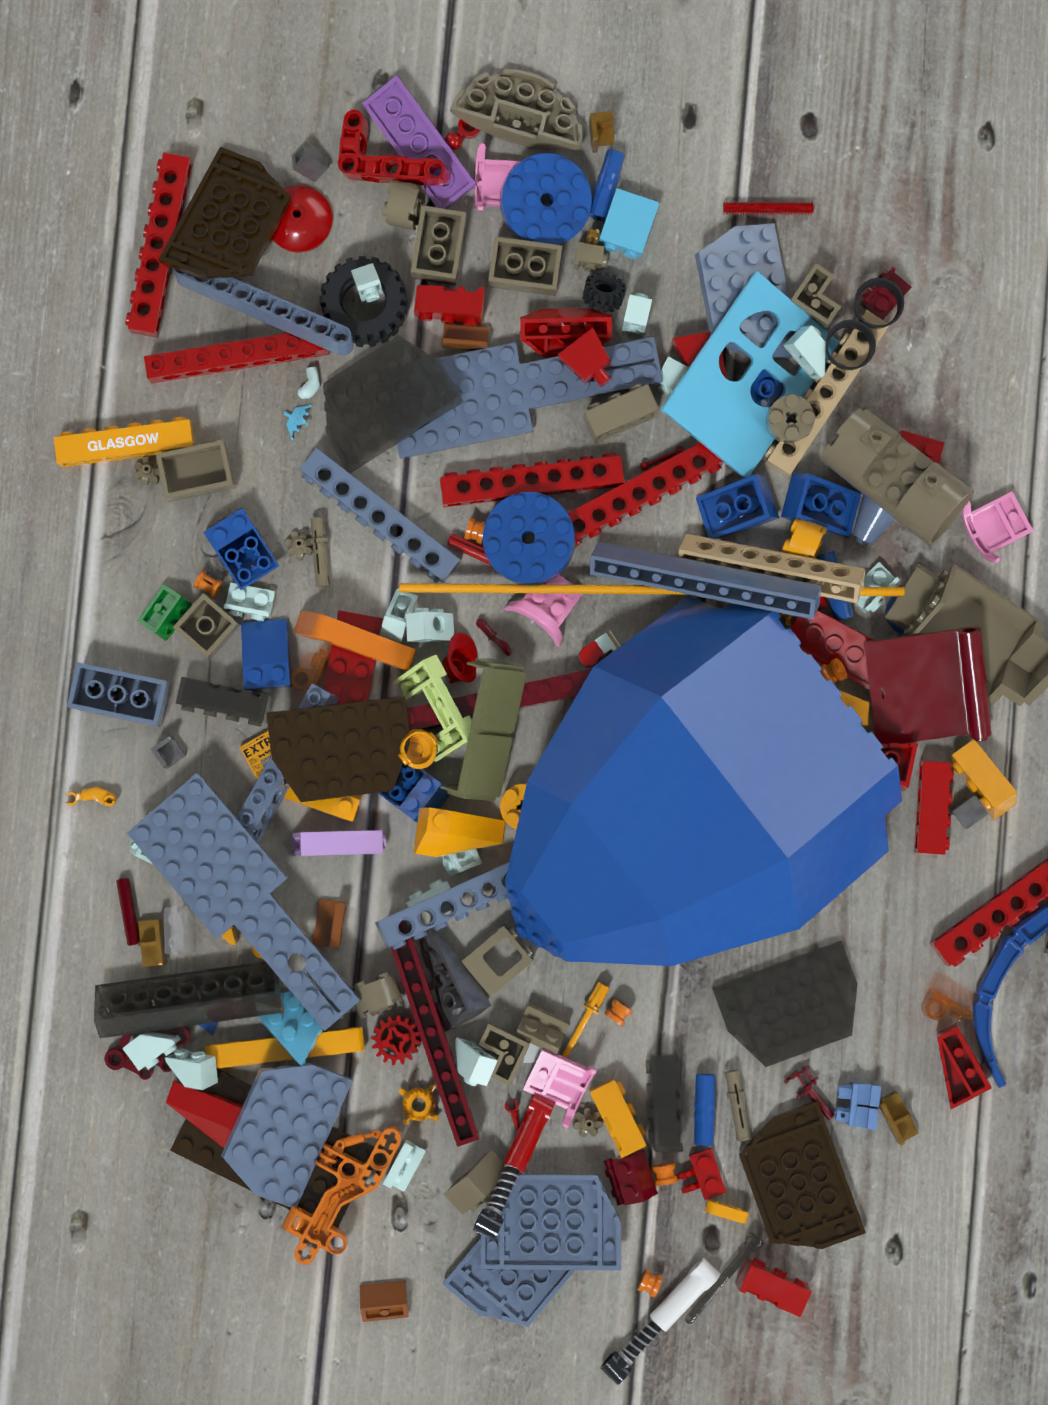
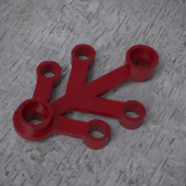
[104,1014,191,1080]

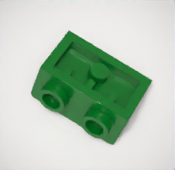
[137,584,192,641]

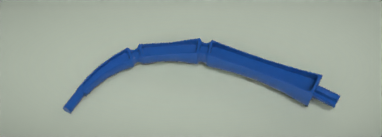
[972,903,1048,1088]

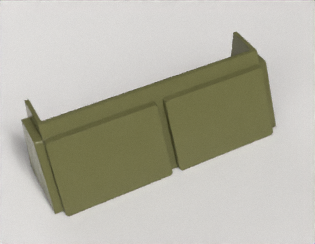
[441,658,527,801]

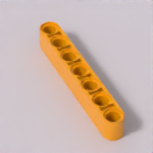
[205,1027,365,1069]

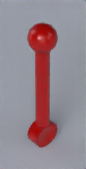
[640,446,684,470]

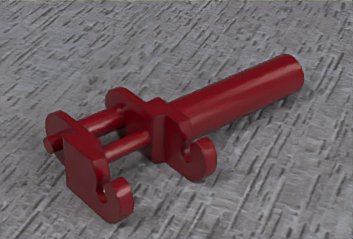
[783,1065,835,1120]

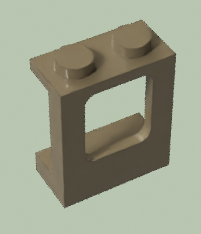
[461,925,534,997]

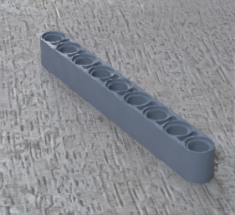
[173,268,354,356]

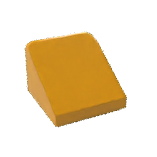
[222,926,238,946]

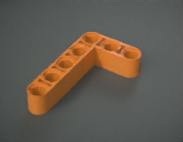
[293,611,416,671]

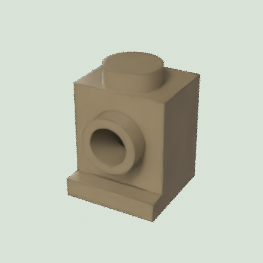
[573,242,608,271]

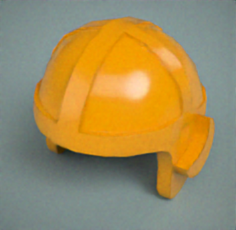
[398,729,439,769]

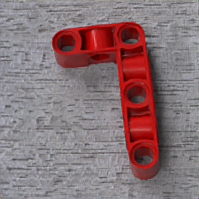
[338,109,450,186]

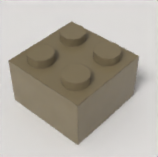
[173,593,241,660]

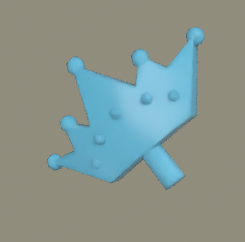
[284,404,312,440]

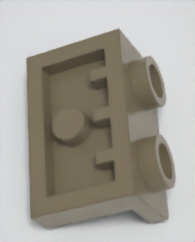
[514,1004,570,1055]

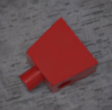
[558,328,611,387]

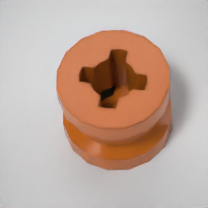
[464,517,486,544]
[819,658,847,685]
[604,998,633,1027]
[652,1162,678,1186]
[637,1269,663,1298]

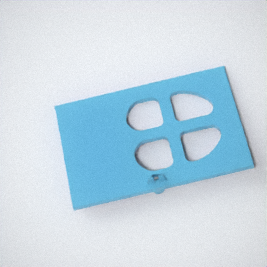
[660,271,840,478]

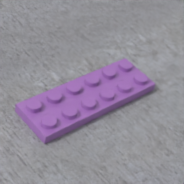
[362,75,477,209]

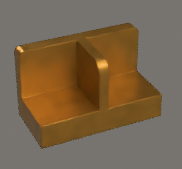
[589,111,615,153]
[138,919,167,967]
[879,1091,919,1146]

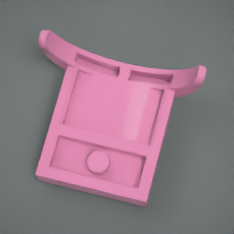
[474,143,521,211]
[962,491,1033,563]
[504,575,583,647]
[523,1049,596,1128]

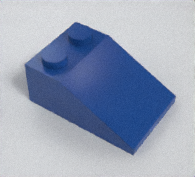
[781,473,861,537]
[696,474,779,539]
[241,619,293,691]

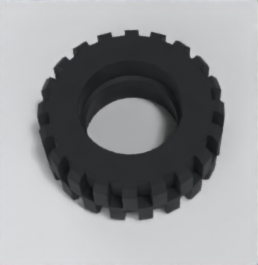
[320,256,408,347]

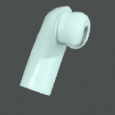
[298,367,320,399]

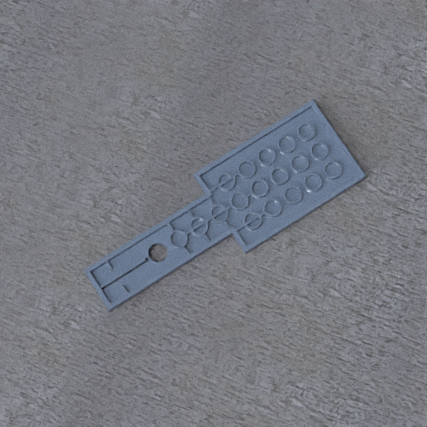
[383,337,663,459]
[127,773,361,1031]

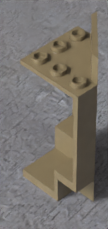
[885,563,1048,706]

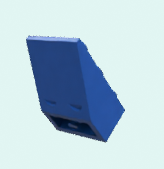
[203,507,279,590]
[378,763,450,822]

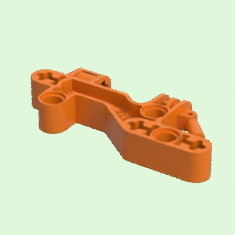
[281,1126,402,1265]

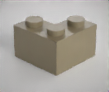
[791,263,841,330]
[478,1022,530,1086]
[444,1149,505,1215]

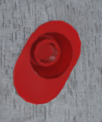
[442,632,477,683]

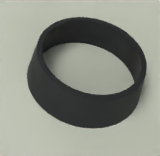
[854,278,904,329]
[826,320,876,370]

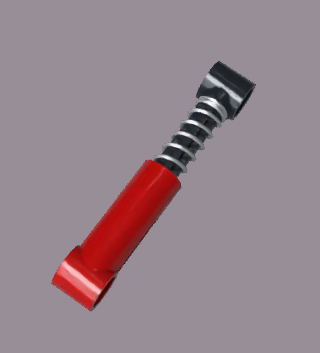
[473,1093,556,1240]

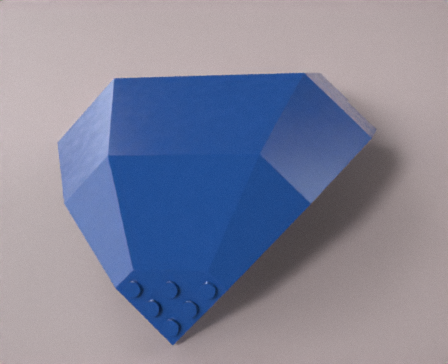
[505,596,902,966]

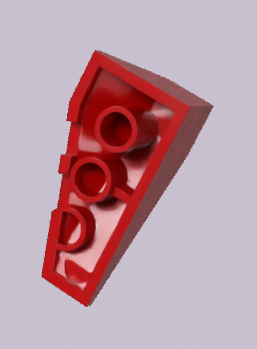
[166,1080,243,1148]

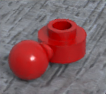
[445,119,480,150]

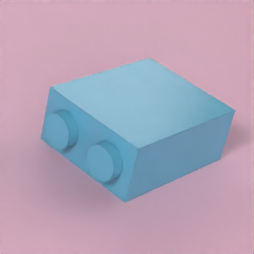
[598,188,659,259]

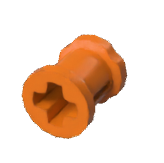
[193,570,223,599]

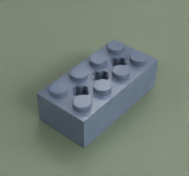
[67,662,171,727]

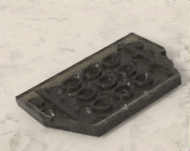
[323,335,464,473]
[711,940,857,1067]

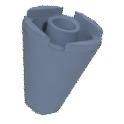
[853,495,895,547]

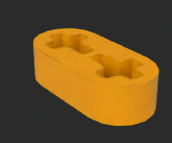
[704,1199,749,1224]

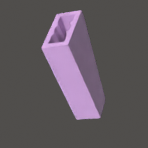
[292,830,386,856]

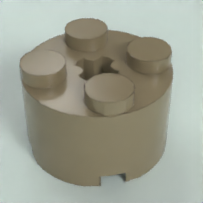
[382,180,426,230]
[766,394,815,443]
[353,972,404,1019]

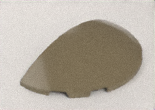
[450,69,583,150]

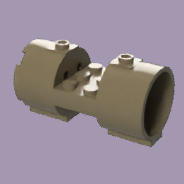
[821,406,974,546]

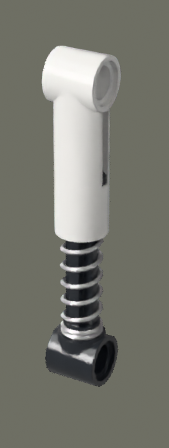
[600,1258,720,1385]

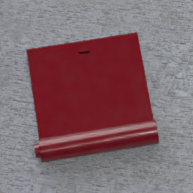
[864,627,992,744]

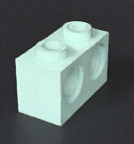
[622,293,652,336]

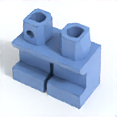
[834,1082,881,1130]

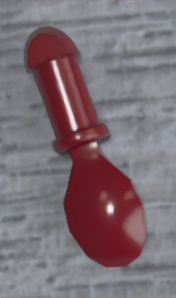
[476,618,512,656]

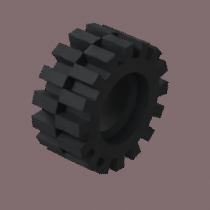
[582,272,626,313]

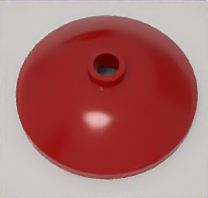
[271,185,333,253]

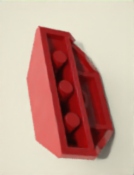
[520,308,612,358]

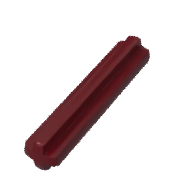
[116,878,140,946]

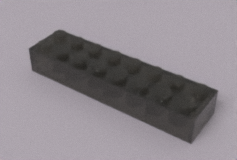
[94,961,284,1038]

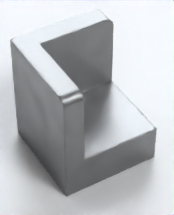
[292,141,329,182]
[151,736,186,769]
[949,795,988,829]

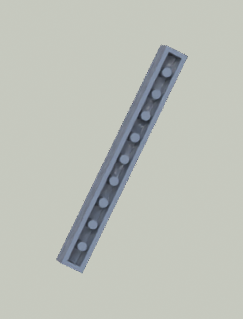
[590,542,822,619]

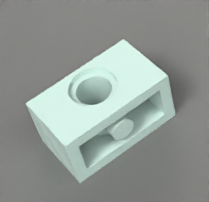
[406,608,454,643]

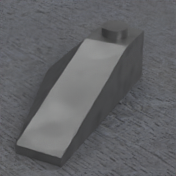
[419,929,491,1031]

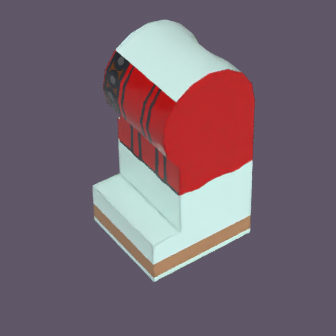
[579,630,620,667]

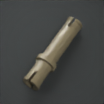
[310,517,330,587]
[724,1070,751,1141]

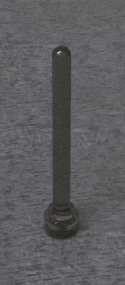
[685,1231,765,1324]

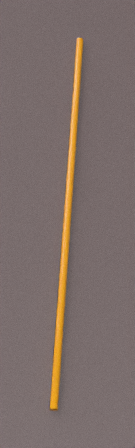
[399,583,905,596]

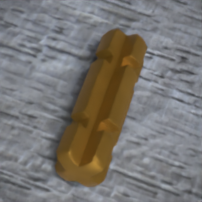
[586,228,600,245]

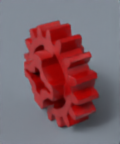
[371,1014,421,1065]

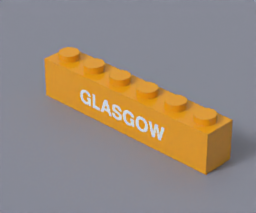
[54,417,195,468]

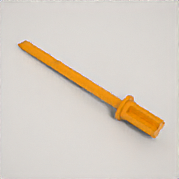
[561,982,610,1058]

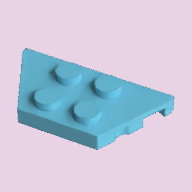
[247,991,323,1066]

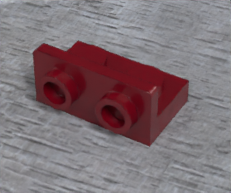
[861,267,912,320]

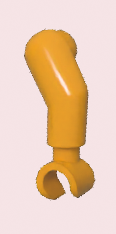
[65,786,117,807]

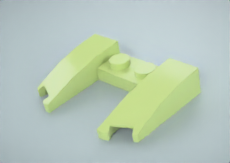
[393,655,472,762]

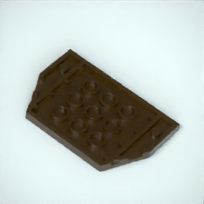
[159,147,292,279]
[266,696,410,802]
[738,1101,866,1249]

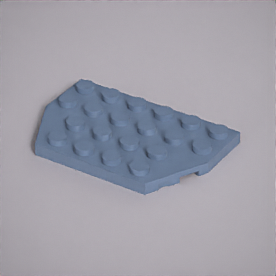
[695,223,795,359]
[221,1063,353,1207]
[481,1174,621,1270]
[442,1237,575,1327]

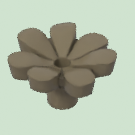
[133,457,160,486]
[284,531,313,560]
[573,1107,603,1137]

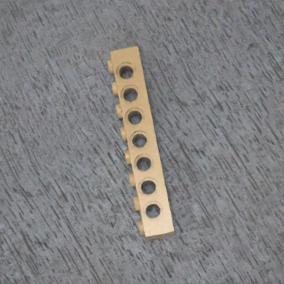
[765,310,889,479]
[679,534,866,603]

